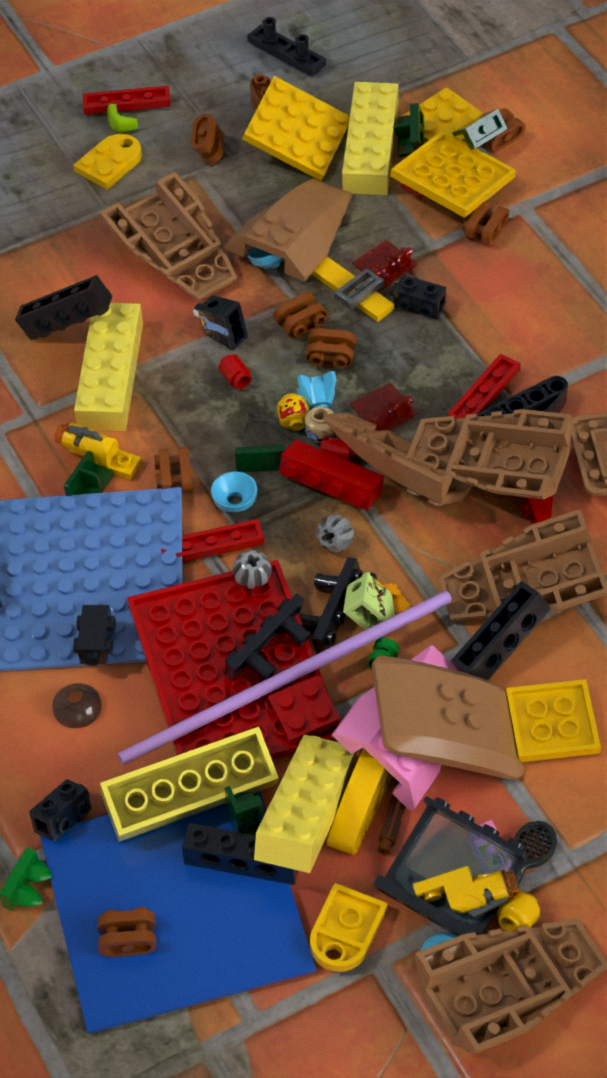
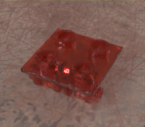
[352,240,418,288]
[350,383,418,431]

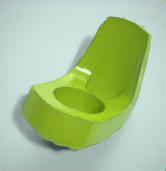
[107,104,138,133]

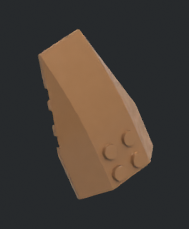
[100,172,237,302]
[224,178,353,282]
[408,409,572,499]
[323,413,473,506]
[438,509,607,622]
[414,919,607,1054]

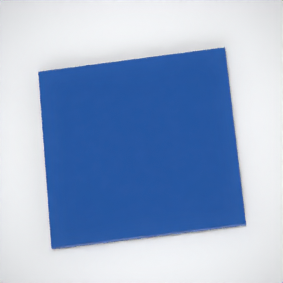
[40,791,316,1034]

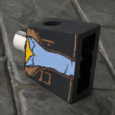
[193,295,248,350]

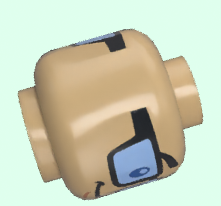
[305,407,336,443]

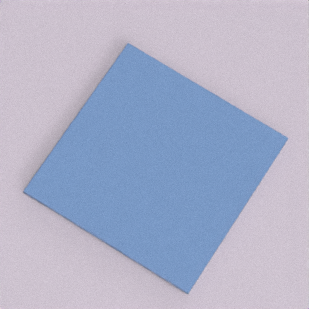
[0,487,183,672]

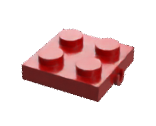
[268,675,340,745]

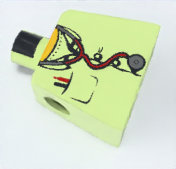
[343,572,395,630]

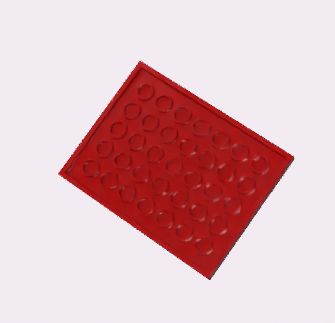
[127,560,339,759]

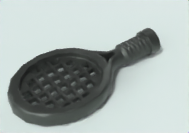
[509,821,557,892]

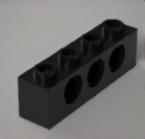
[15,275,113,341]
[451,581,551,680]
[182,823,298,885]

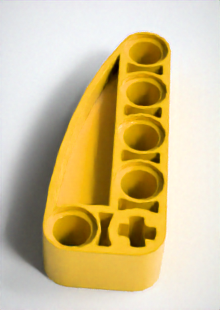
[327,748,393,855]

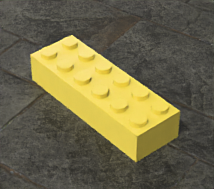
[342,82,399,195]
[74,303,143,431]
[100,727,279,842]
[254,735,357,873]

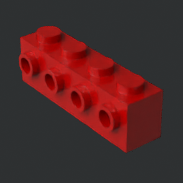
[279,439,385,511]

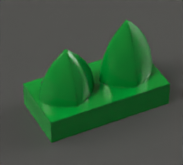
[0,847,52,911]

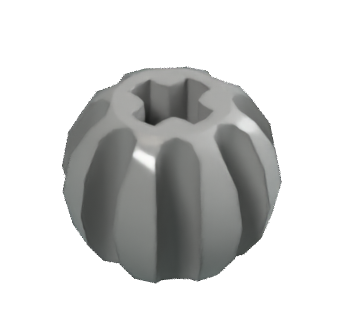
[316,514,354,552]
[232,550,272,589]

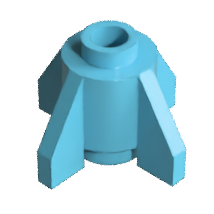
[297,371,336,410]

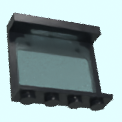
[373,796,528,936]

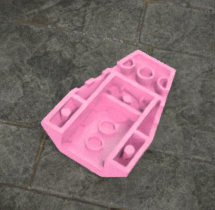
[332,645,459,811]

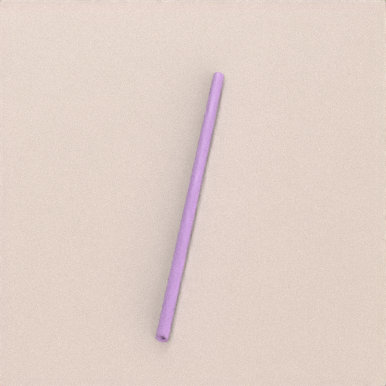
[117,591,452,766]

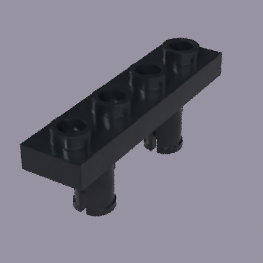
[247,17,326,76]
[299,557,363,654]
[224,593,311,681]

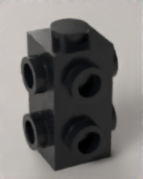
[391,275,447,320]
[73,605,116,666]
[29,779,92,842]

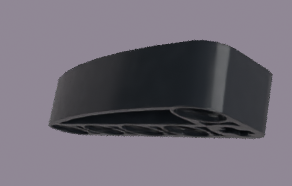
[476,376,568,417]

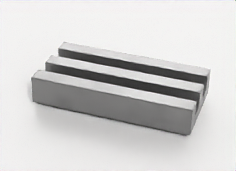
[334,269,384,310]

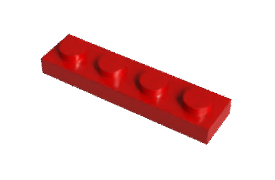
[82,85,171,115]
[447,353,521,419]
[161,519,264,562]

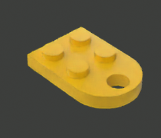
[73,134,142,190]
[310,883,388,972]

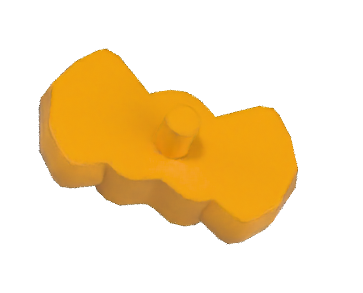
[383,583,411,615]

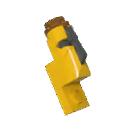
[55,423,142,481]
[413,866,520,918]

